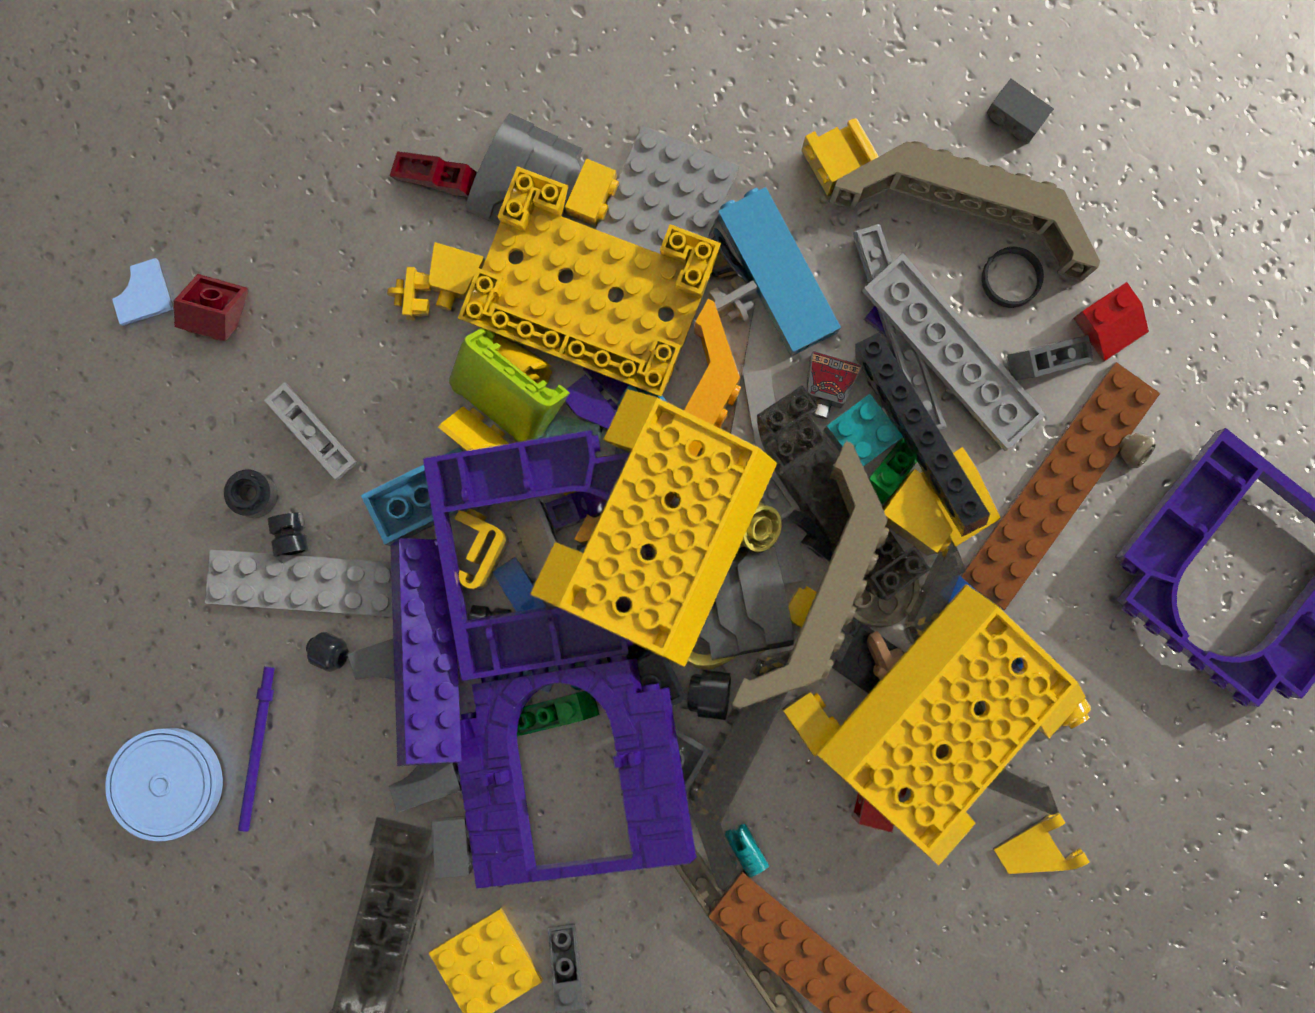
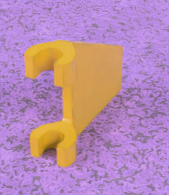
[994,810,1090,874]

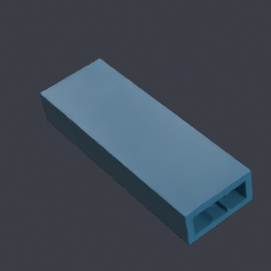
[717,187,841,357]

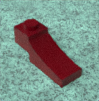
[389,151,477,197]

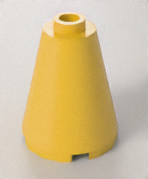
[493,334,552,384]

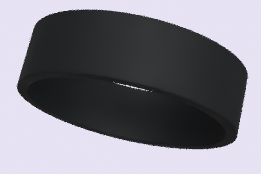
[981,246,1044,308]

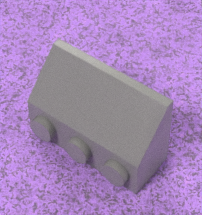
[508,497,559,583]

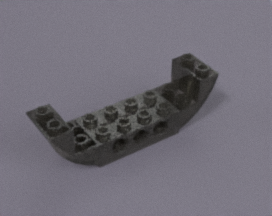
[757,386,931,601]

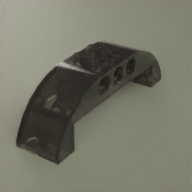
[329,816,434,1013]

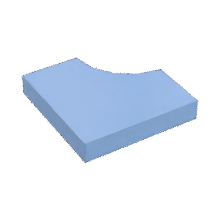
[112,258,174,326]

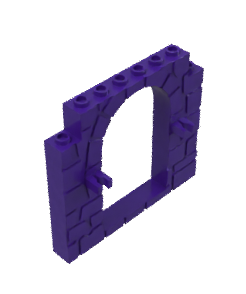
[1115,428,1315,707]
[423,430,653,681]
[458,654,696,889]

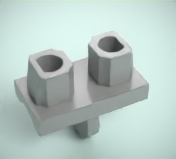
[708,275,758,322]

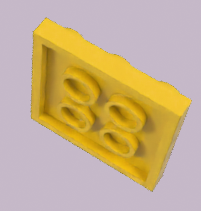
[429,908,543,1013]

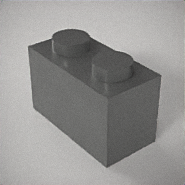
[986,78,1054,143]
[431,816,473,878]

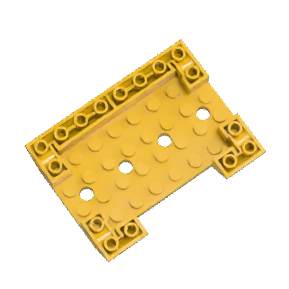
[458,166,721,397]
[530,389,777,667]
[816,585,1086,866]

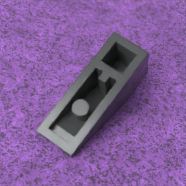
[1007,335,1094,380]

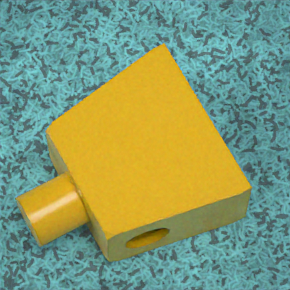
[428,242,485,311]

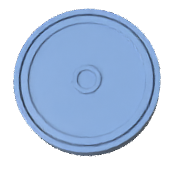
[105,728,223,841]

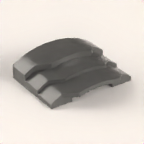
[465,113,583,226]
[698,545,794,660]

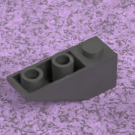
[548,924,587,1013]

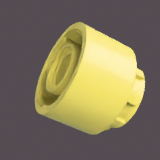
[740,502,782,552]

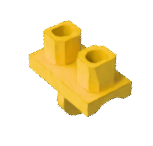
[387,267,431,321]

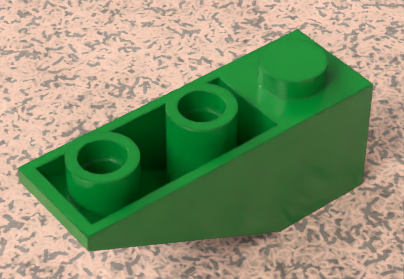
[868,437,917,505]
[517,690,600,737]

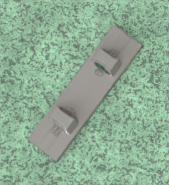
[264,382,357,481]

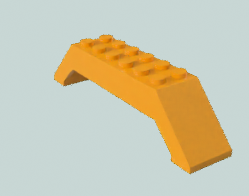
[575,299,741,545]

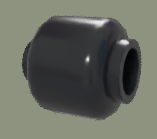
[306,632,349,672]

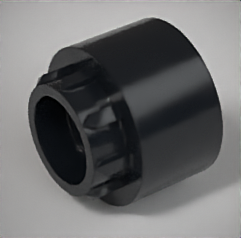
[224,469,278,518]
[687,670,731,720]

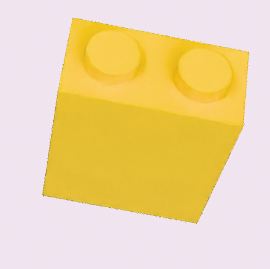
[882,469,953,556]

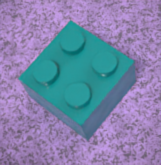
[823,394,903,467]

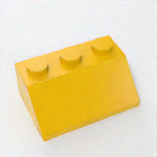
[438,406,517,451]

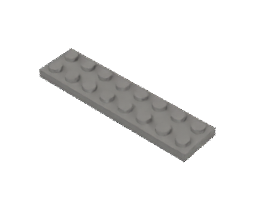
[861,253,1046,451]
[205,550,392,617]

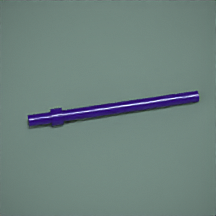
[238,666,275,832]

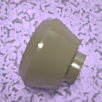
[1119,433,1156,468]

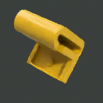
[801,118,879,196]
[455,508,509,590]

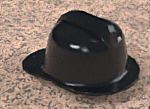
[711,228,750,283]

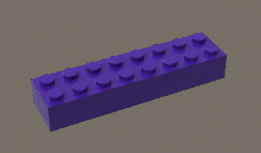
[390,539,462,766]

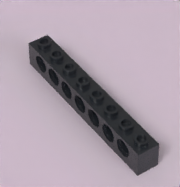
[855,332,990,537]

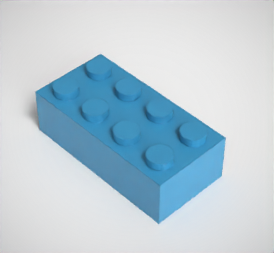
[361,447,468,546]

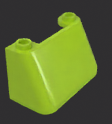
[449,328,570,442]

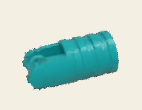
[725,824,769,878]

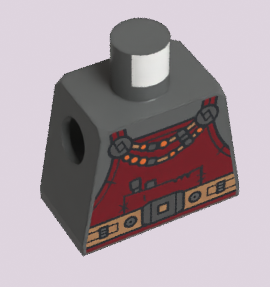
[805,351,862,419]

